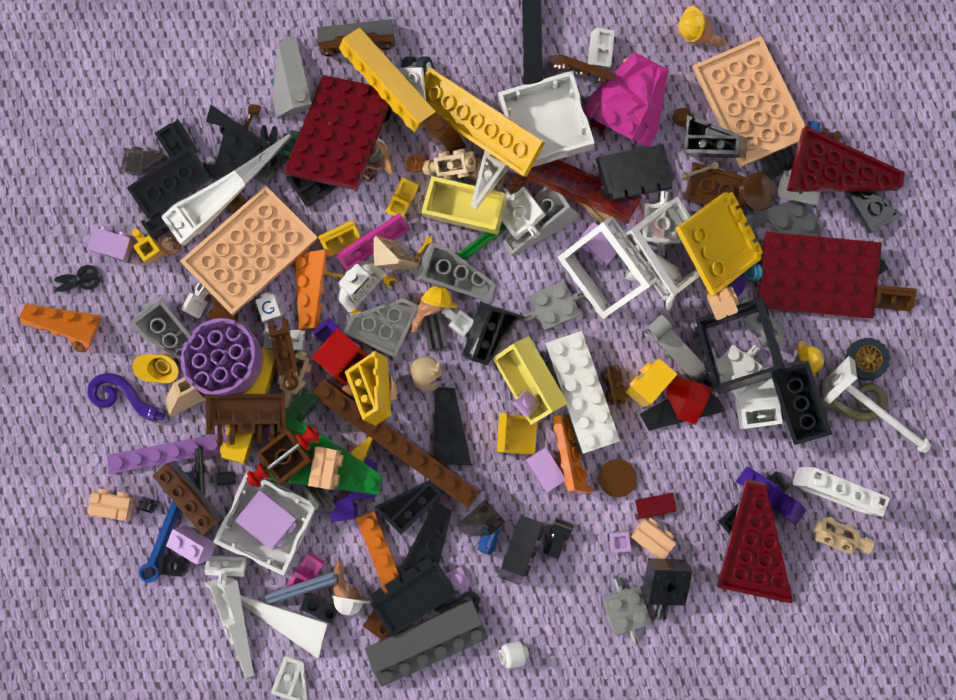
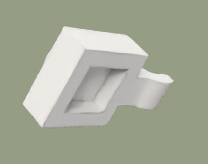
[181,283,209,319]
[441,308,474,337]

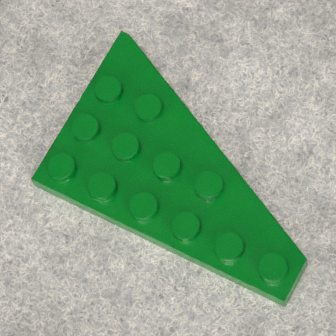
[265,409,383,495]

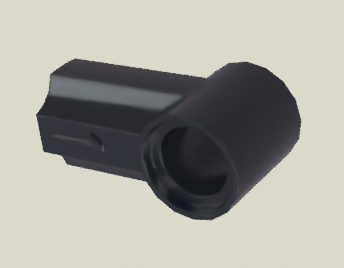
[543,517,574,559]

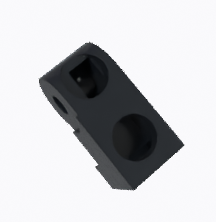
[300,592,338,623]

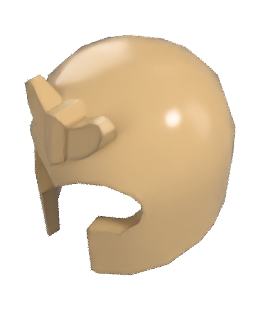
[410,356,442,392]

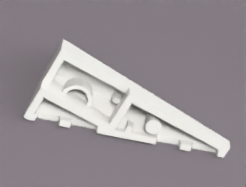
[471,151,510,210]
[205,577,254,679]
[240,595,329,659]

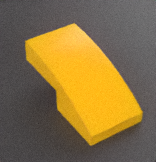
[385,176,420,219]

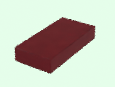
[635,492,677,519]

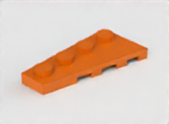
[295,249,330,330]
[19,304,101,348]
[553,415,593,494]

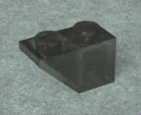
[121,146,166,176]
[457,499,505,537]

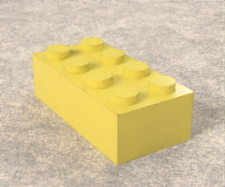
[421,176,508,235]
[493,336,568,425]

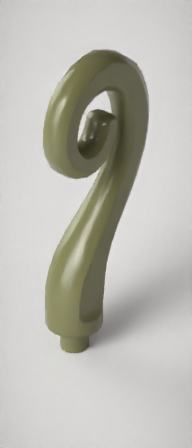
[820,383,888,421]

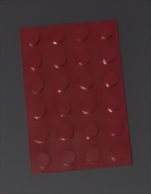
[284,75,390,191]
[758,232,882,319]

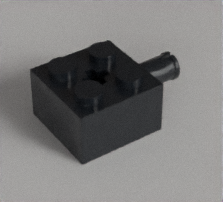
[642,558,693,620]

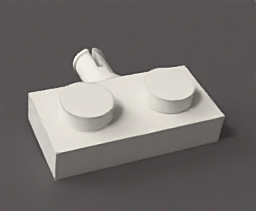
[204,556,247,585]

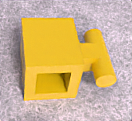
[132,229,165,265]

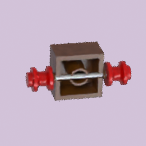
[246,425,321,488]

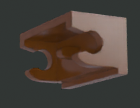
[875,285,917,311]

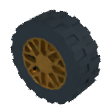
[844,338,890,381]

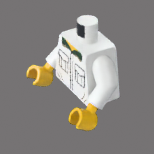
[339,263,397,315]

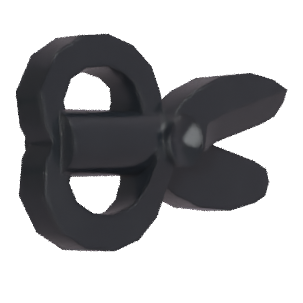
[256,125,281,171]
[54,265,100,292]
[434,591,480,613]

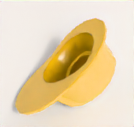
[132,353,179,383]

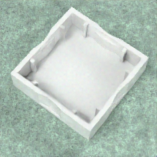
[498,71,595,167]
[213,471,316,576]

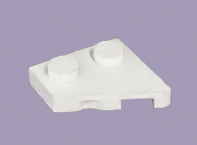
[271,655,307,700]

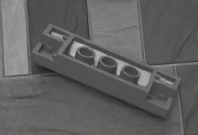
[365,599,489,687]

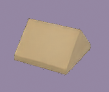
[374,236,420,270]

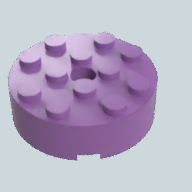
[181,318,263,395]

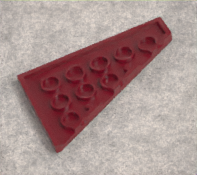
[787,126,905,192]
[717,479,793,603]

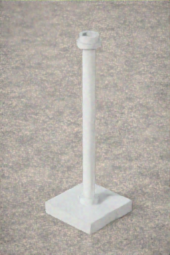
[822,356,931,453]

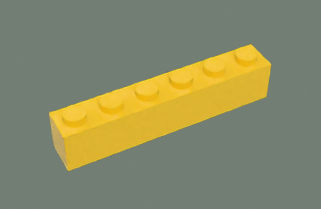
[339,27,436,133]
[220,348,277,465]

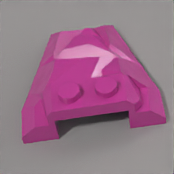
[583,52,669,147]

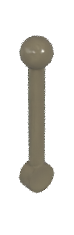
[681,162,719,180]

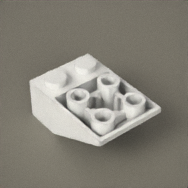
[735,367,783,429]

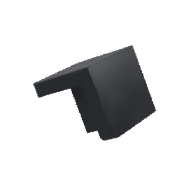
[140,213,170,240]

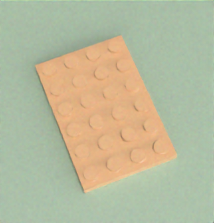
[692,36,805,168]
[180,186,318,316]

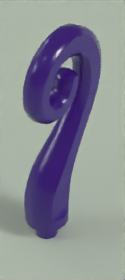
[87,373,165,422]

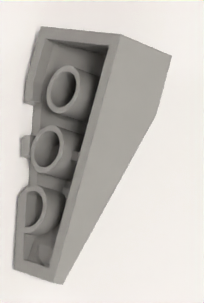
[272,38,312,118]
[503,181,580,256]
[130,295,192,362]

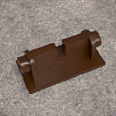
[602,365,627,405]

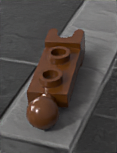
[267,319,299,391]

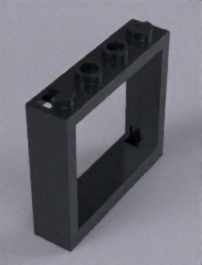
[695,297,787,395]

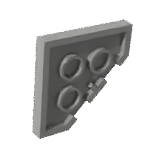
[343,298,419,358]

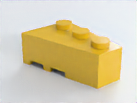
[345,351,391,425]

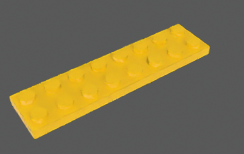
[424,67,546,177]

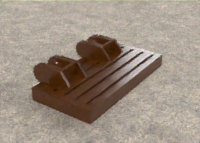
[205,394,286,445]

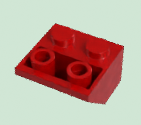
[312,328,368,386]

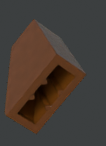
[424,112,467,154]

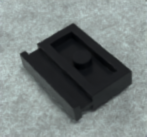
[155,119,199,158]
[760,148,793,179]

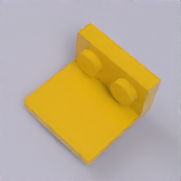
[496,413,537,455]

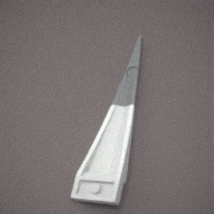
[162,134,292,246]

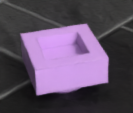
[512,389,540,417]
[609,532,631,553]
[445,566,469,590]

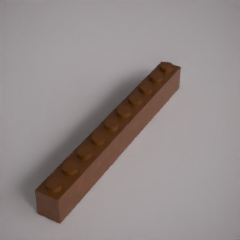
[312,379,482,508]

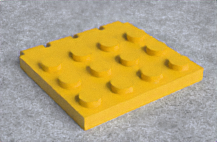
[675,192,763,295]

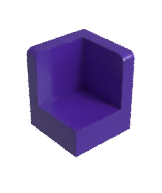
[313,317,343,344]

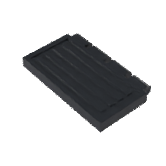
[595,144,674,201]
[370,556,457,637]

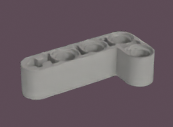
[644,315,708,382]

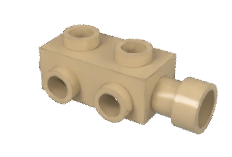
[422,149,476,179]
[277,350,313,409]
[814,517,875,555]

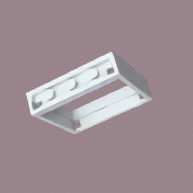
[625,197,700,301]
[558,216,658,319]
[792,467,890,517]

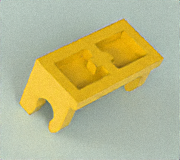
[318,220,361,258]

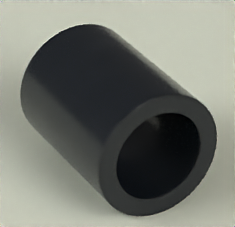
[216,471,236,486]

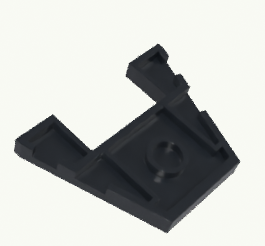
[201,105,261,177]

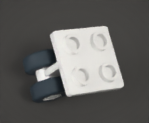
[397,56,434,100]

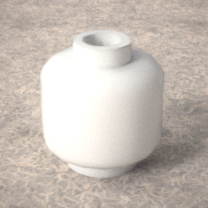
[499,641,529,669]

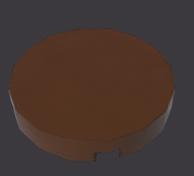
[739,173,775,211]
[598,459,637,498]

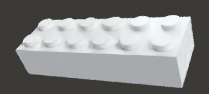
[545,331,620,454]

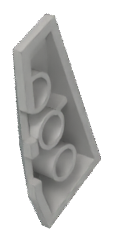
[415,242,496,302]

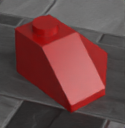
[666,376,712,425]

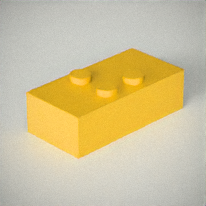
[625,358,677,407]

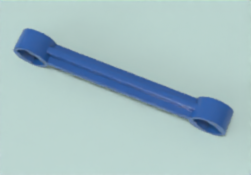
[139,472,196,583]

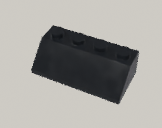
[772,361,832,445]

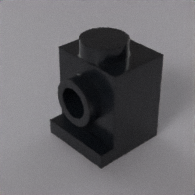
[158,554,190,577]

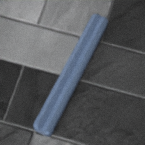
[265,572,338,605]

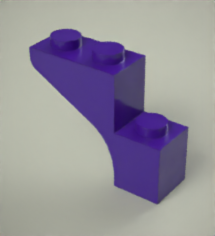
[330,459,378,522]
[736,466,807,526]

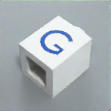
[255,292,283,323]

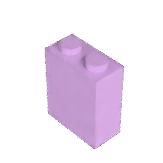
[235,490,298,550]

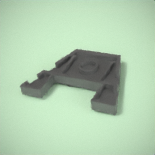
[745,200,822,236]

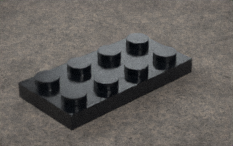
[127,146,212,220]

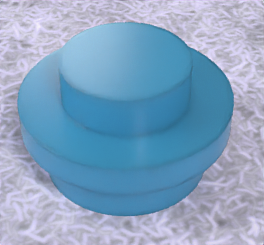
[744,263,763,282]

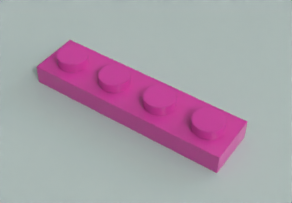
[335,213,410,271]

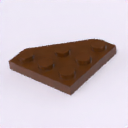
[548,55,617,83]

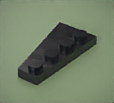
[433,387,472,465]

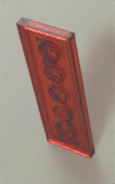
[524,160,643,224]

